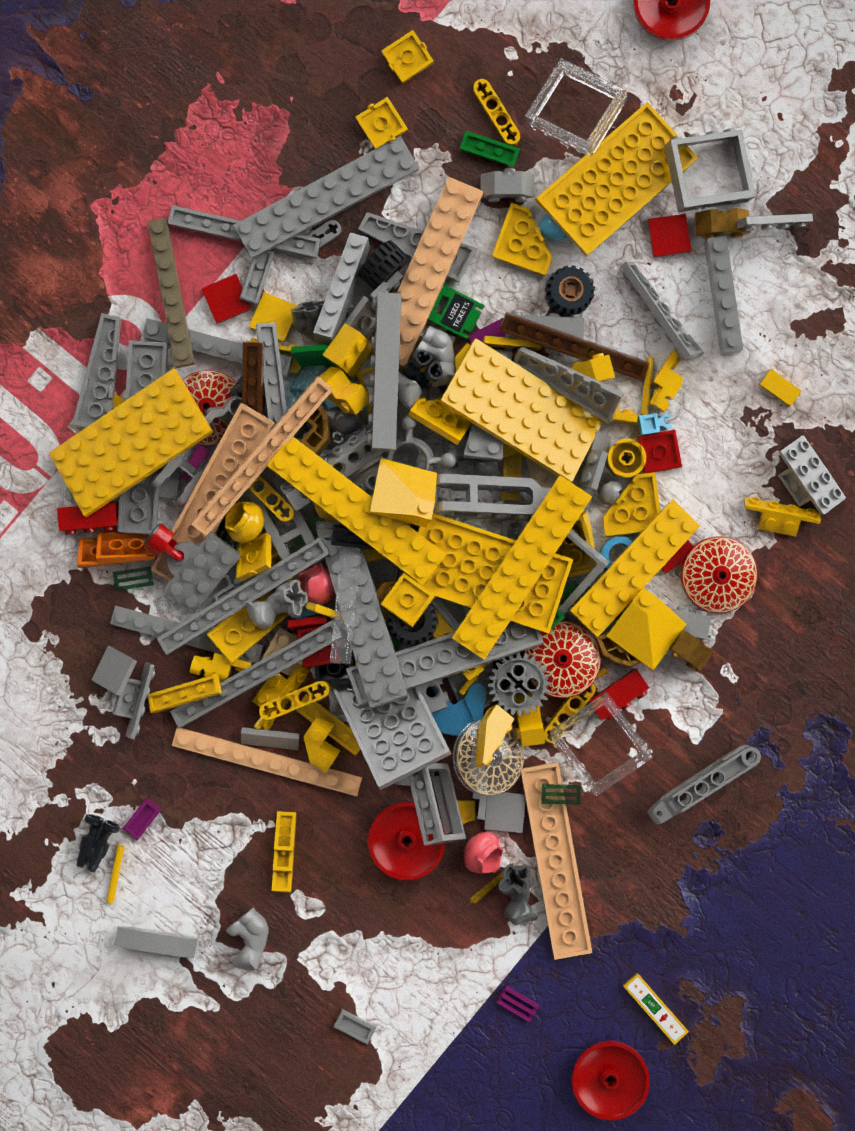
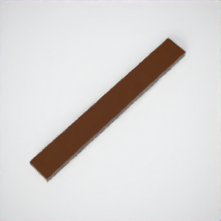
[499,312,649,381]

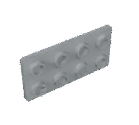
[778,435,846,515]

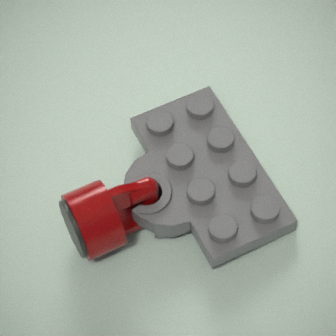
[143,524,241,614]

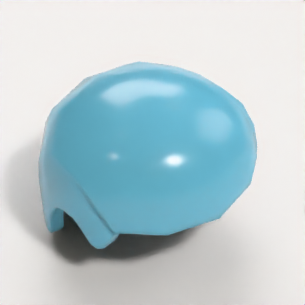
[540,214,567,242]

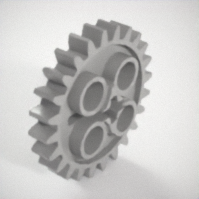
[488,653,552,716]

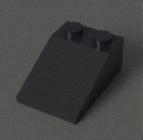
[315,627,356,688]

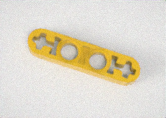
[473,79,520,146]
[249,475,295,522]
[259,681,331,720]
[544,683,596,743]

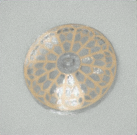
[453,718,525,796]

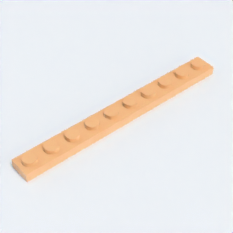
[191,376,333,536]
[172,727,362,796]

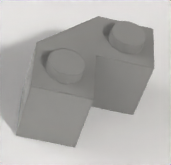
[481,171,535,202]

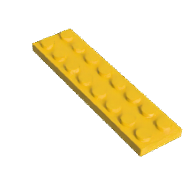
[569,499,700,637]

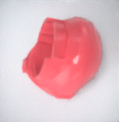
[298,562,336,605]
[464,832,503,874]

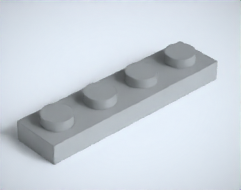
[736,214,813,231]

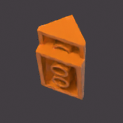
[77,532,157,568]

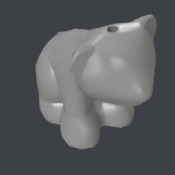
[411,326,456,387]
[362,369,423,408]
[245,580,308,630]
[225,908,269,971]

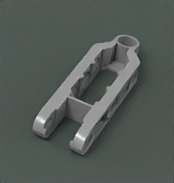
[149,396,242,508]
[246,467,325,574]
[436,474,551,521]
[647,745,761,824]

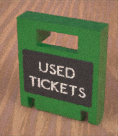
[427,285,485,340]

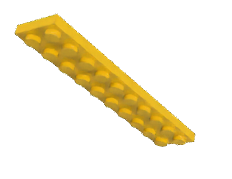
[267,437,446,586]
[452,475,592,660]

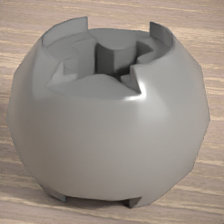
[598,480,622,503]

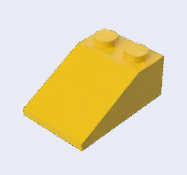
[323,324,372,380]

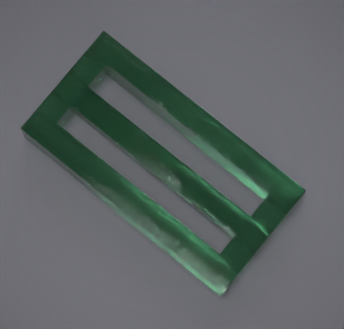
[113,566,154,591]
[541,784,581,805]

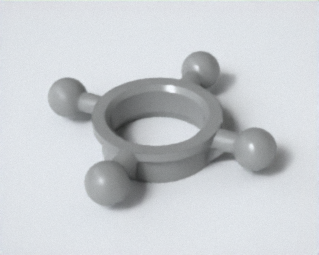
[370,415,456,472]

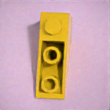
[475,705,514,768]

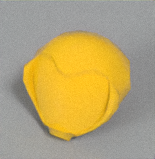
[225,502,264,543]

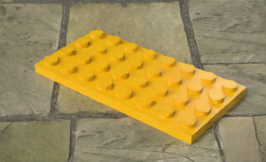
[535,102,698,257]
[439,338,603,482]
[49,368,213,517]
[405,513,573,634]

